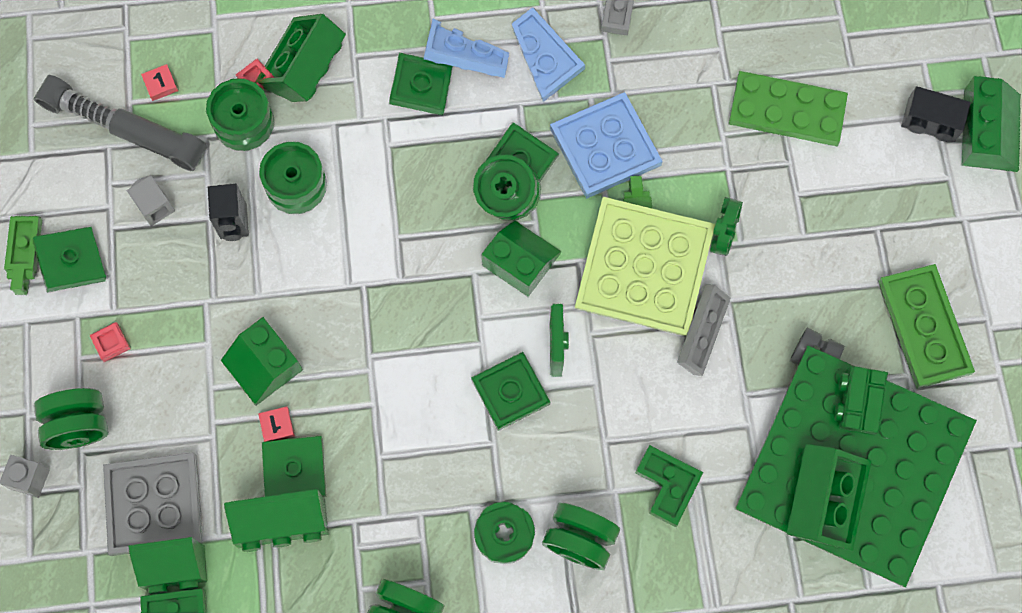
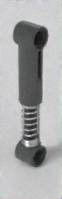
[33,75,207,171]

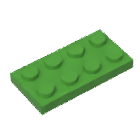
[728,71,848,147]
[878,264,975,389]

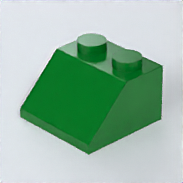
[481,221,561,297]
[221,317,303,406]
[128,537,207,594]

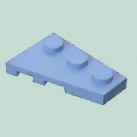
[512,7,585,102]
[424,19,509,78]

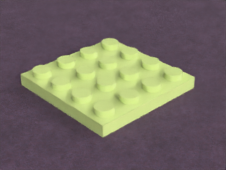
[575,197,715,336]

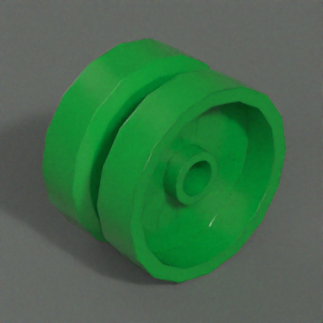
[206,79,274,151]
[259,142,327,214]
[473,154,541,221]
[34,388,109,450]
[542,503,620,570]
[367,579,445,613]

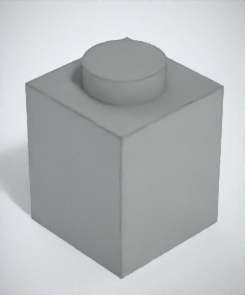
[126,175,175,226]
[0,455,50,498]

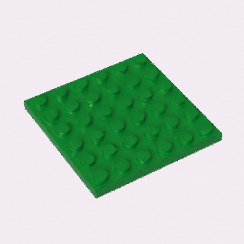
[735,346,977,588]

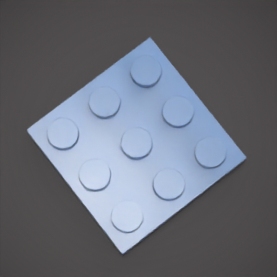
[550,92,663,199]

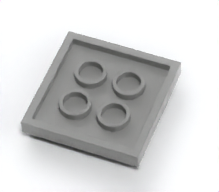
[103,452,203,556]

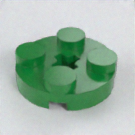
[710,197,743,256]
[474,502,535,564]

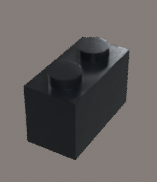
[901,86,971,142]
[207,183,249,241]

